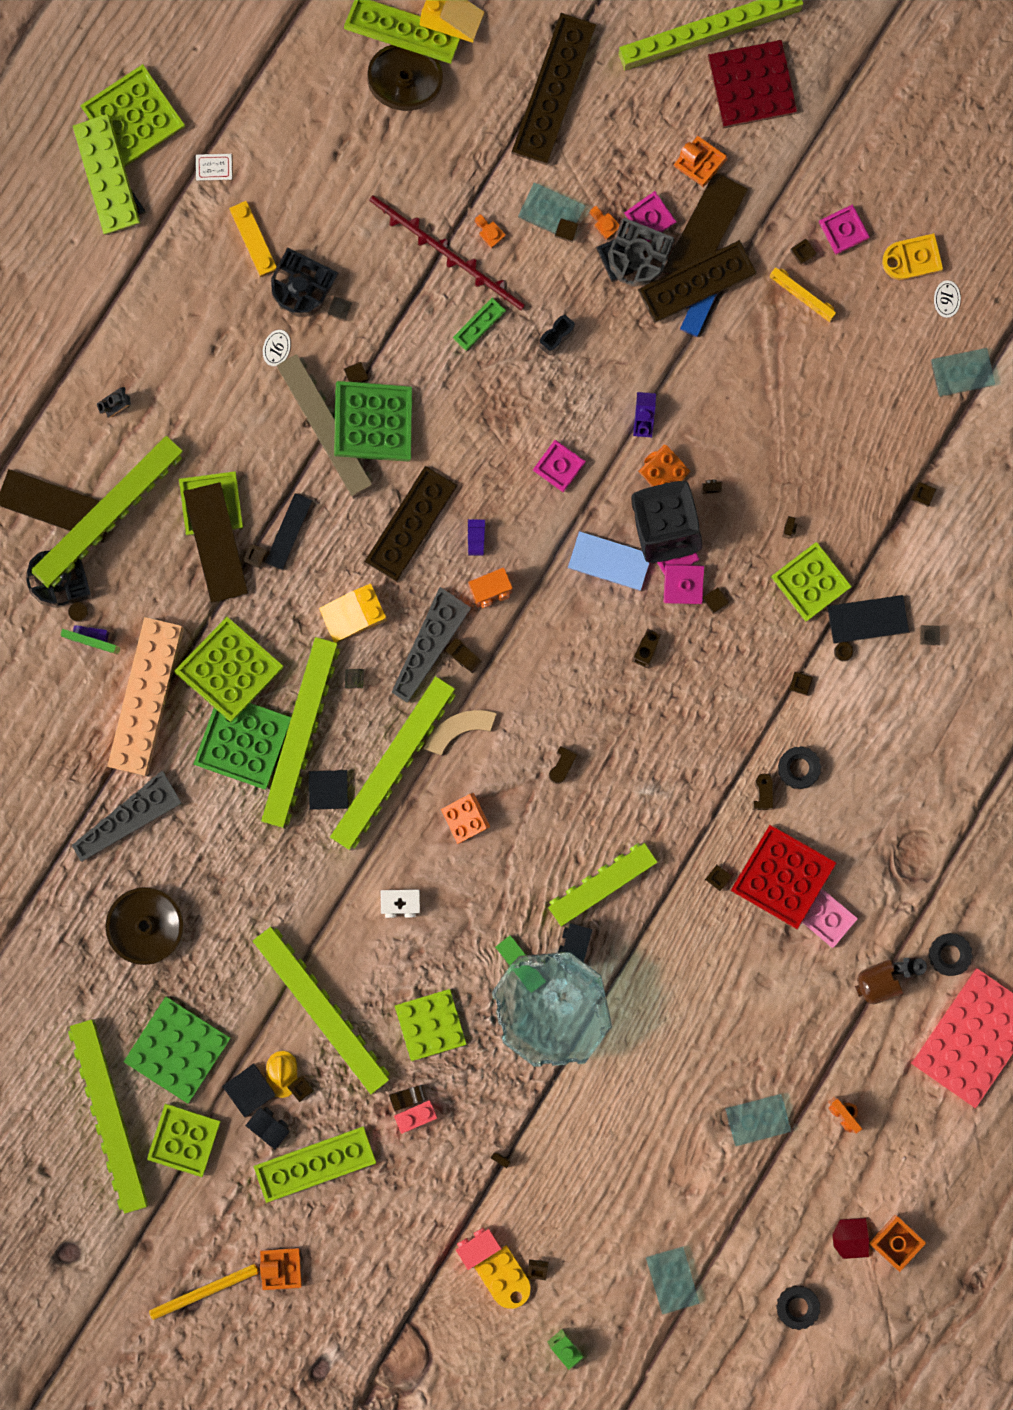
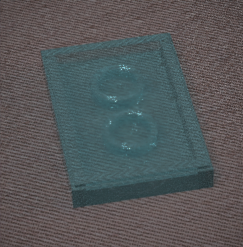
[518,183,585,234]
[931,348,995,397]
[725,1094,792,1146]
[646,1246,700,1314]

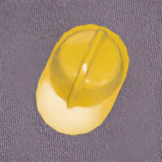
[266,1051,297,1098]

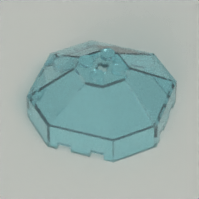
[492,952,612,1067]

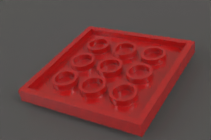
[730,825,837,930]

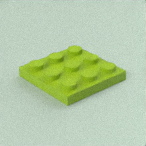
[179,471,243,536]
[771,542,852,622]
[395,989,467,1061]
[147,1103,221,1177]

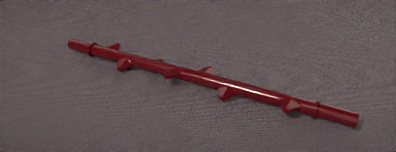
[369,195,525,311]

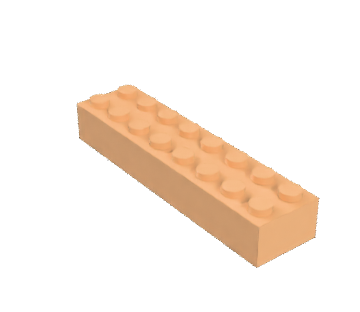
[107,617,184,777]

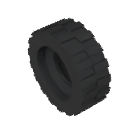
[778,746,821,789]
[928,933,973,976]
[776,1285,820,1330]

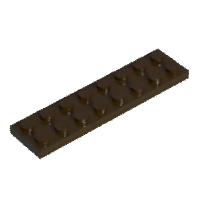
[511,13,596,165]

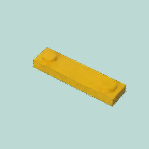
[229,201,277,277]
[770,267,836,322]

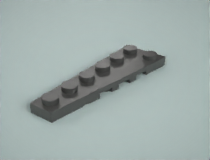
[392,587,471,703]
[72,771,182,862]

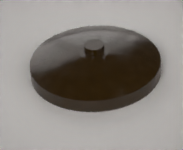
[367,45,443,111]
[105,887,184,965]

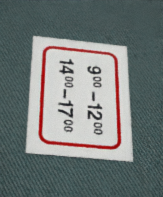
[196,154,232,181]

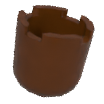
[855,959,904,1005]

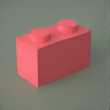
[394,1100,438,1134]
[456,1227,501,1270]

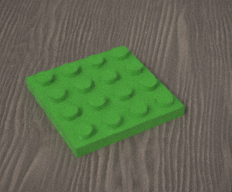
[334,381,412,462]
[193,703,291,790]
[123,996,231,1104]

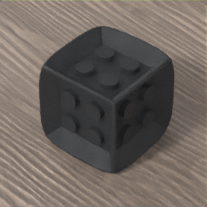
[631,481,702,563]

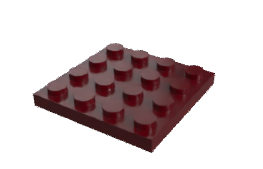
[708,40,797,128]

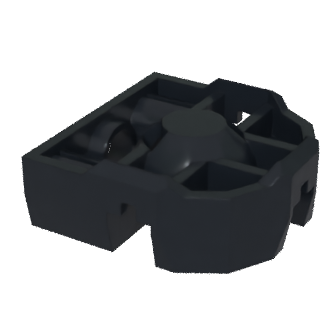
[271,247,339,317]
[26,549,91,608]

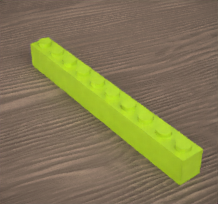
[618,0,803,71]
[32,436,183,589]
[261,637,340,829]
[330,676,456,851]
[252,927,390,1094]
[68,1019,149,1214]

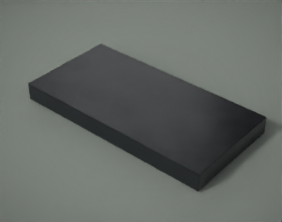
[827,595,909,644]

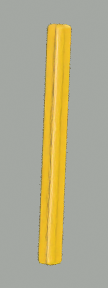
[149,1264,259,1320]

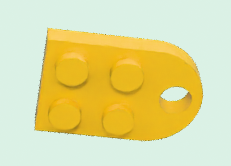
[882,233,943,280]
[474,1245,530,1309]

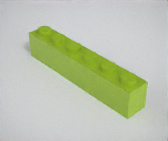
[548,843,657,927]

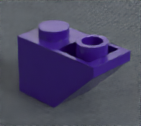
[633,392,656,438]

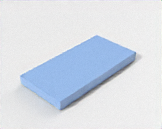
[568,531,649,591]

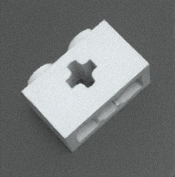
[381,890,420,918]

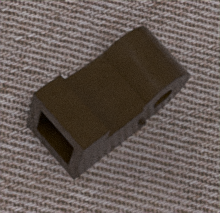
[632,629,661,668]
[445,637,482,674]
[549,746,577,784]
[752,773,773,810]
[389,1084,428,1111]

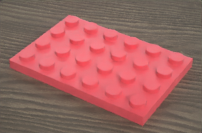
[911,968,1013,1108]

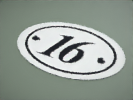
[934,280,961,318]
[263,330,290,366]

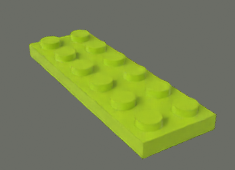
[344,0,461,64]
[73,114,141,235]
[253,1126,376,1203]

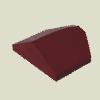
[832,1218,869,1259]

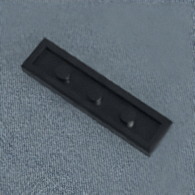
[265,493,313,571]

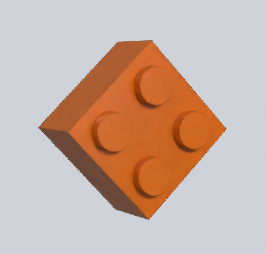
[468,567,513,609]
[869,1215,926,1272]

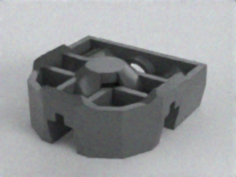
[608,218,675,287]

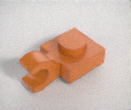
[590,206,619,240]
[475,214,506,249]

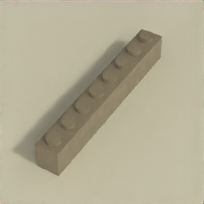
[277,354,374,499]

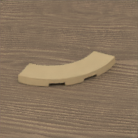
[424,710,497,756]

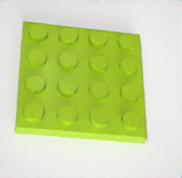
[80,64,185,167]
[175,617,283,723]

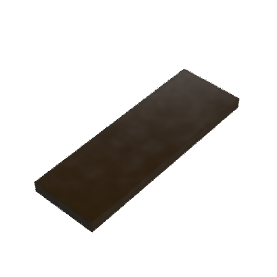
[662,173,748,274]
[638,240,757,324]
[364,466,458,582]
[0,469,107,543]
[183,482,249,603]

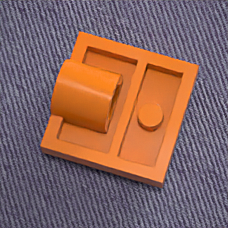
[674,136,727,188]
[638,444,691,486]
[441,793,490,844]
[828,1097,862,1134]
[260,1248,302,1290]

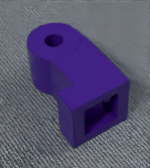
[468,519,485,556]
[71,625,110,643]

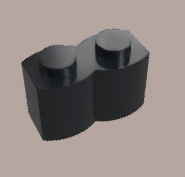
[539,314,575,356]
[245,1107,290,1150]

